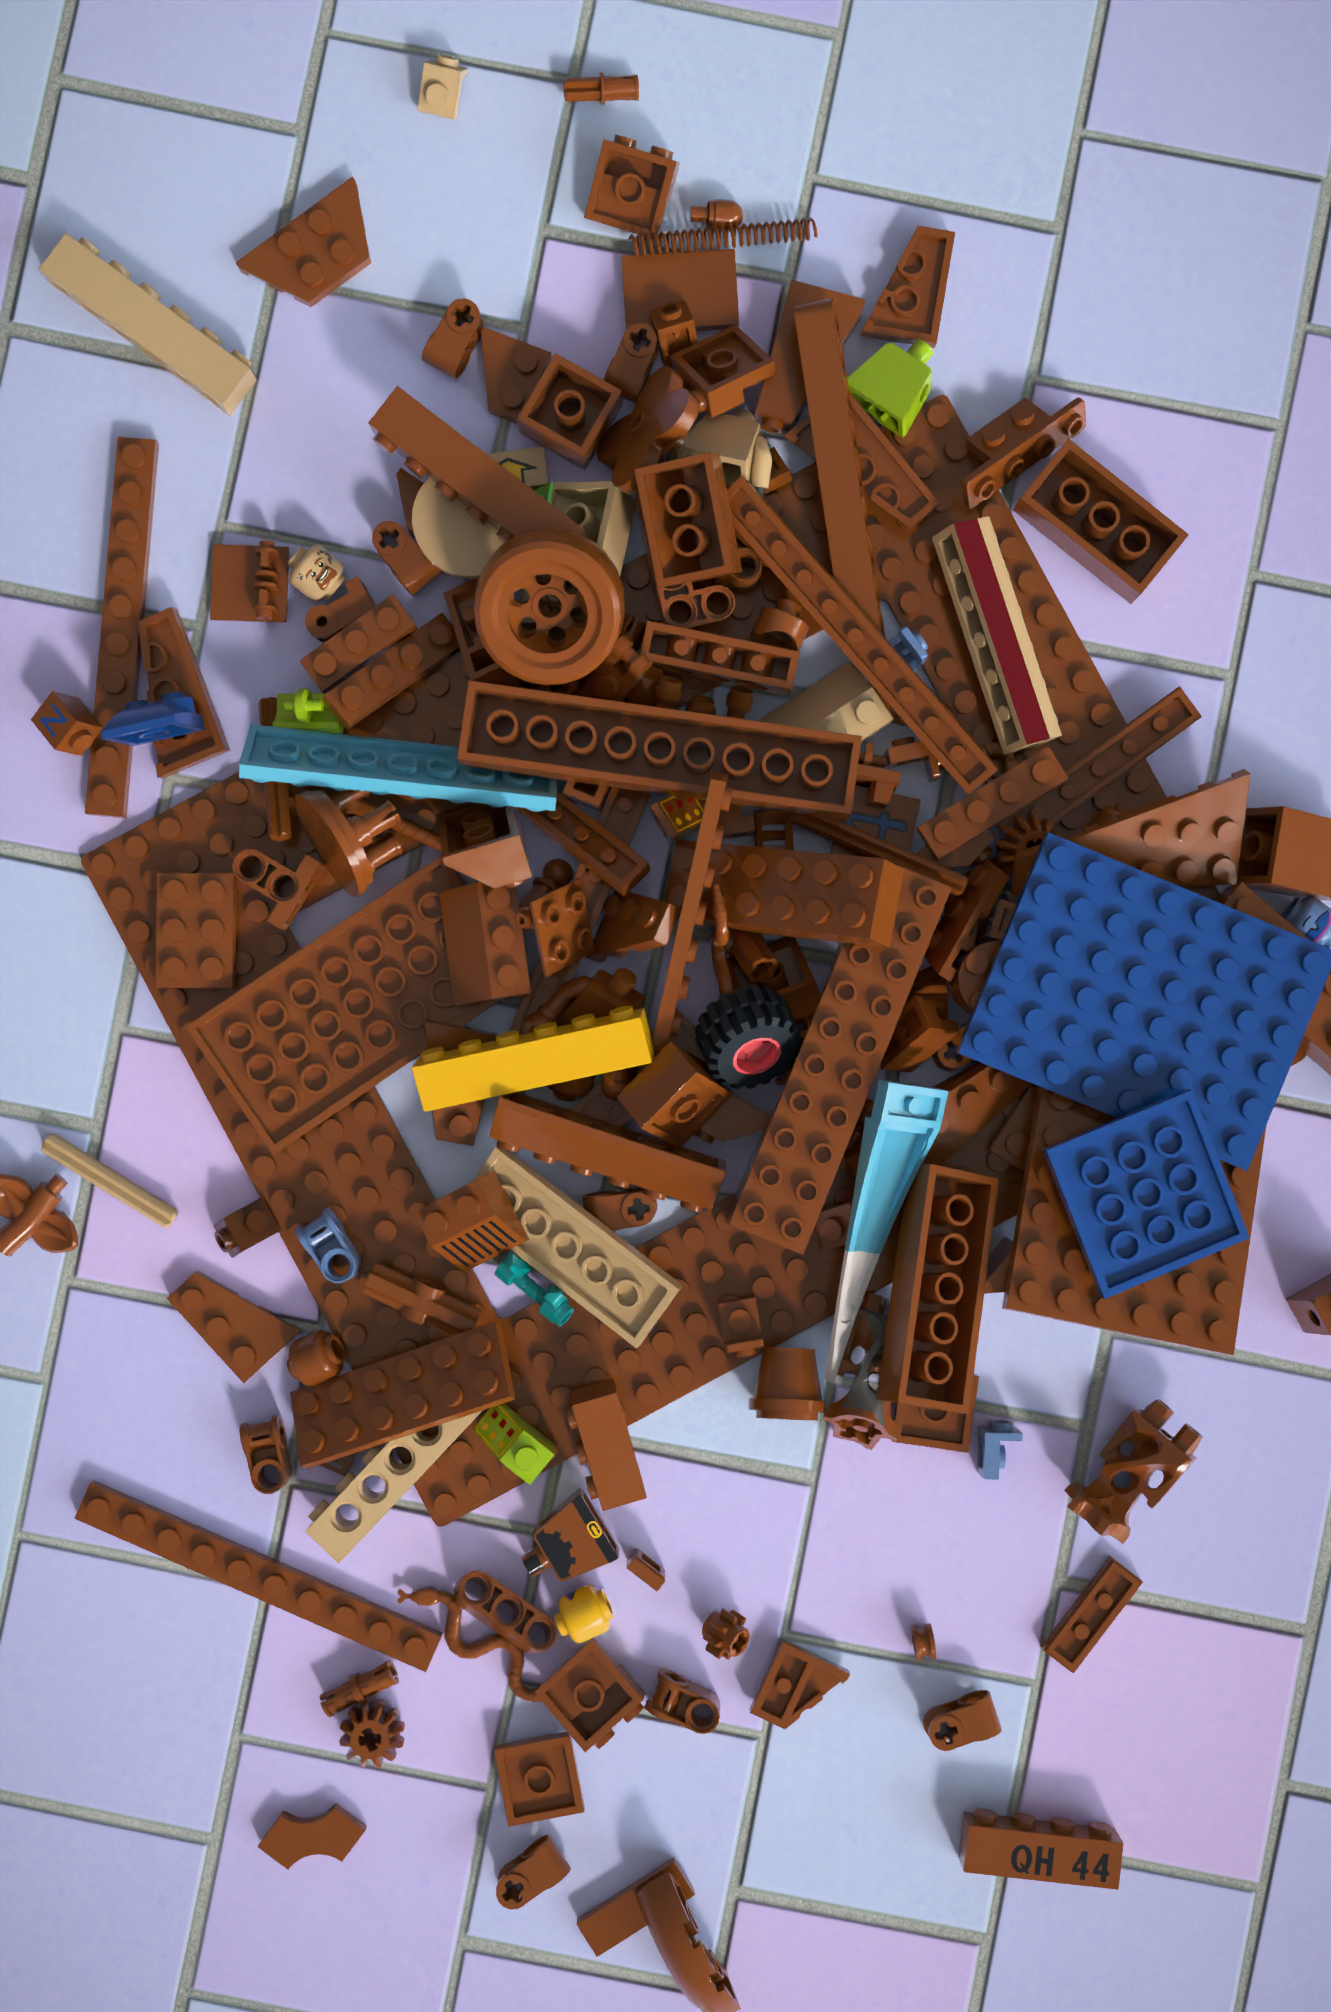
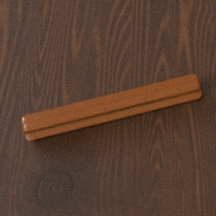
[258,697,291,842]

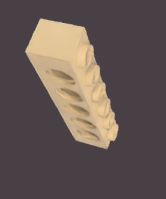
[305,1410,483,1564]

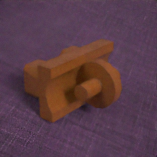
[855,742,901,809]

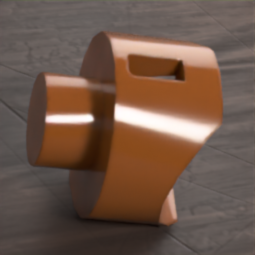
[750,598,809,651]

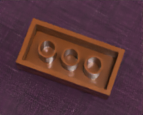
[1013,438,1189,604]

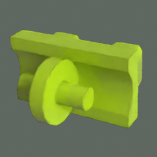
[272,688,344,734]

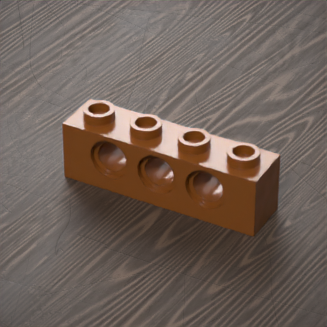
[640,620,800,697]

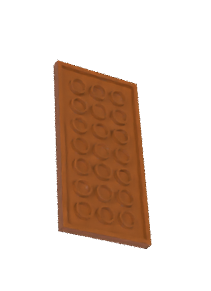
[185,855,500,1155]

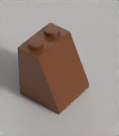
[1229,806,1331,901]

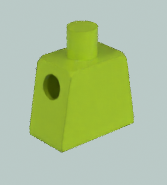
[847,339,934,438]

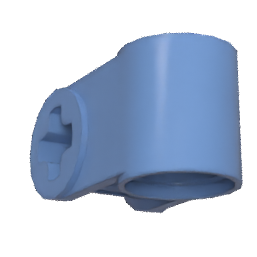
[295,1207,362,1283]

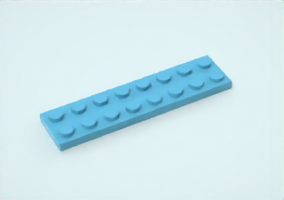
[239,724,557,812]

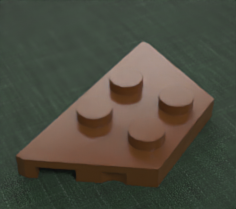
[236,176,371,307]

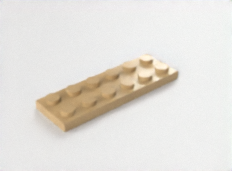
[472,1146,683,1348]

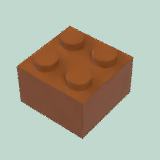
[517,353,623,470]

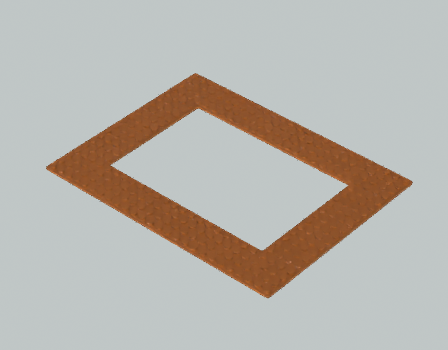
[81,395,1306,1527]

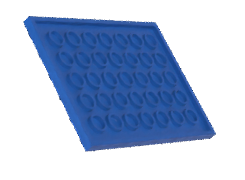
[956,832,1331,1171]

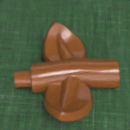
[0,1174,79,1257]

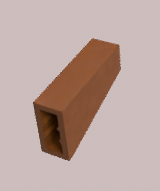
[755,280,865,434]

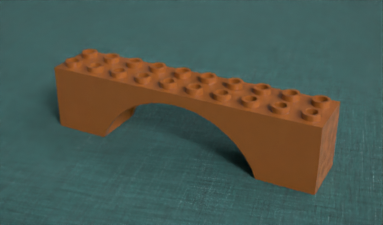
[724,863,952,1255]

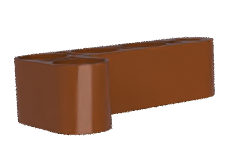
[634,491,735,628]

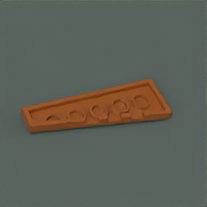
[843,1063,1032,1178]

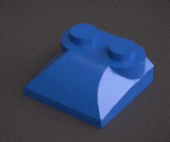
[101,692,205,746]

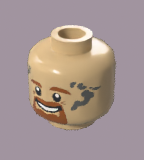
[287,544,346,602]

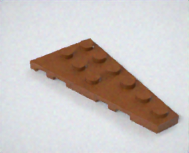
[1012,769,1251,896]

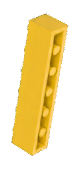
[412,1006,655,1112]

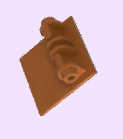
[210,540,289,623]
[515,878,595,977]

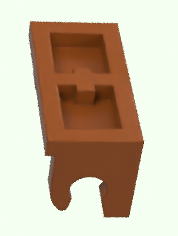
[880,995,960,1072]

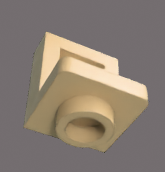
[417,54,468,120]

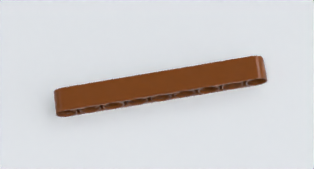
[794,298,885,637]

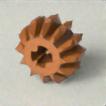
[995,813,1062,875]
[339,1699,405,1769]

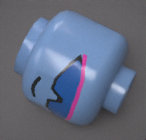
[1281,896,1331,948]

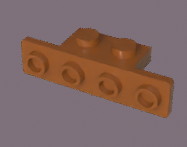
[962,397,1086,509]

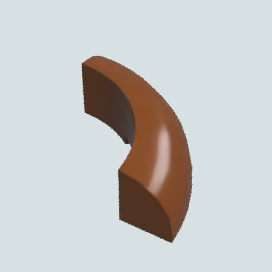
[636,1872,741,2012]

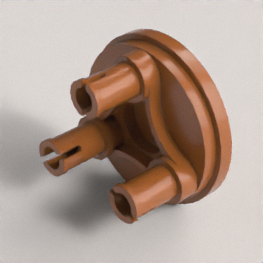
[295,788,403,897]

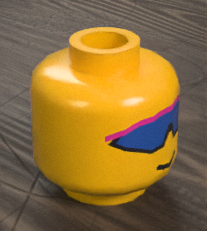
[554,1585,614,1643]

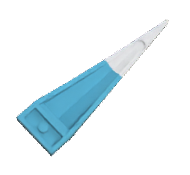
[825,1079,949,1383]

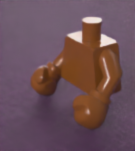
[518,968,648,1101]

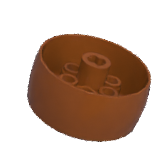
[473,526,625,685]

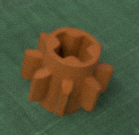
[702,1608,750,1660]

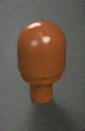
[690,199,743,232]

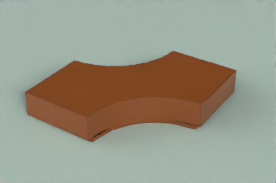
[257,1803,367,1870]

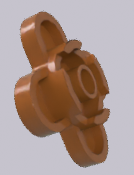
[597,366,700,495]

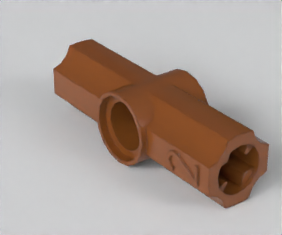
[362,1262,482,1336]

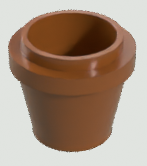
[748,1347,826,1421]

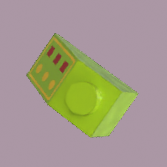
[473,1403,557,1485]

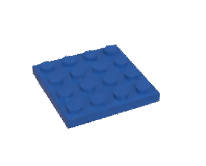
[1042,1089,1250,1299]

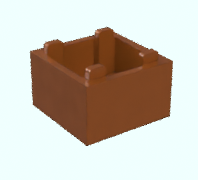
[617,1041,733,1149]

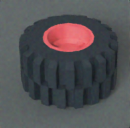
[695,985,803,1089]

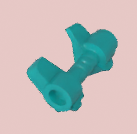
[494,1251,574,1327]

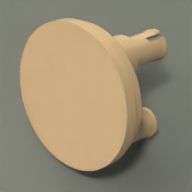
[412,477,504,580]

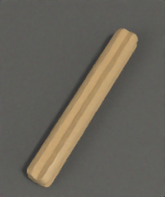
[41,1134,178,1228]

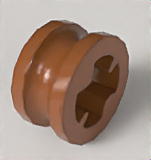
[911,1623,936,1661]

